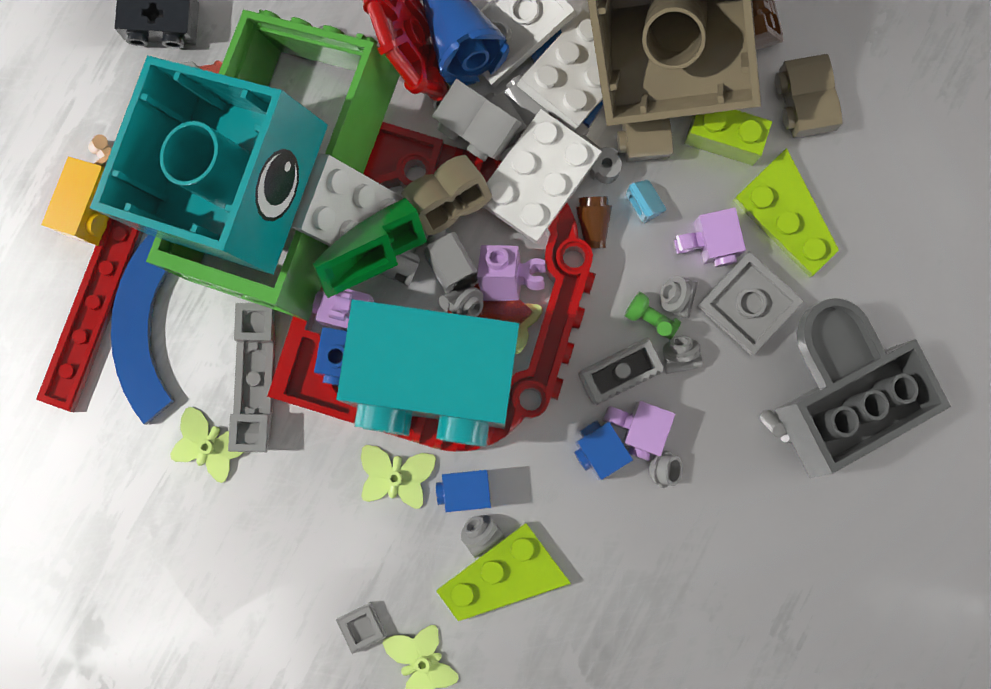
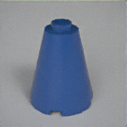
[423,0,510,86]

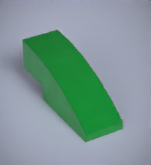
[313,197,427,298]

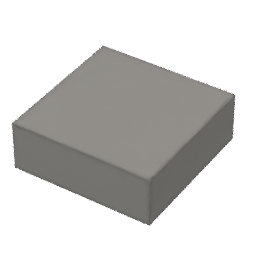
[336,602,387,654]

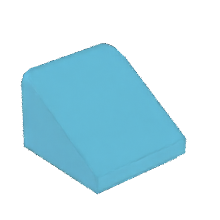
[626,180,666,224]

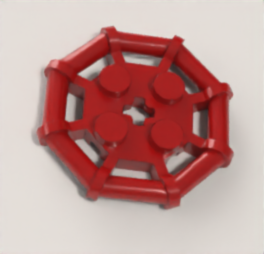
[362,0,449,101]

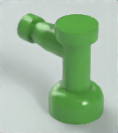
[624,291,681,340]

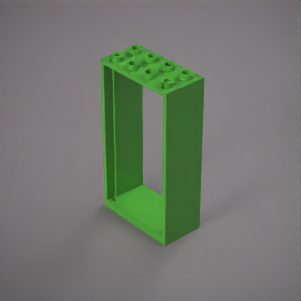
[146,9,400,321]

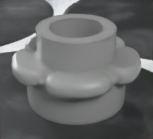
[649,451,683,488]

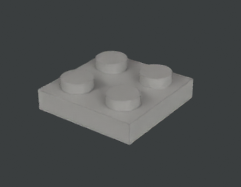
[698,251,804,356]

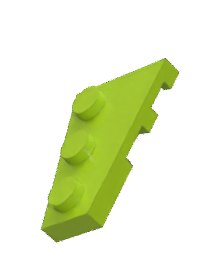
[733,148,839,277]
[436,522,571,621]

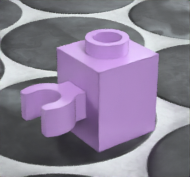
[673,207,746,267]
[477,245,546,302]
[312,289,374,331]
[603,401,676,461]

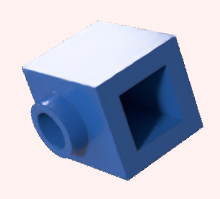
[314,327,347,386]
[574,420,633,480]
[436,470,491,513]

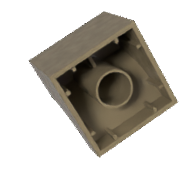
[588,0,761,126]

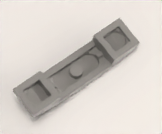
[228,303,275,453]

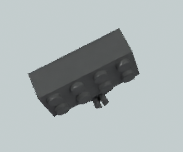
[775,298,951,478]

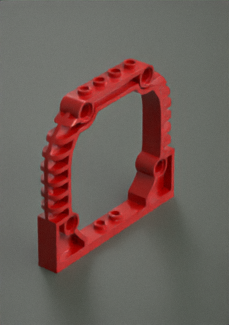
[267,122,596,452]

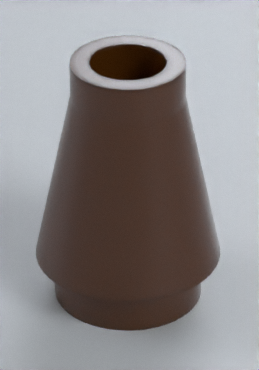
[576,196,612,249]

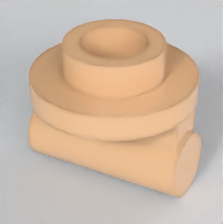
[89,134,112,168]

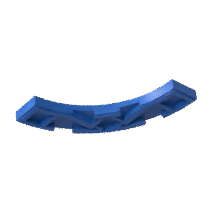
[111,235,175,425]

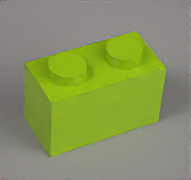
[684,110,772,166]

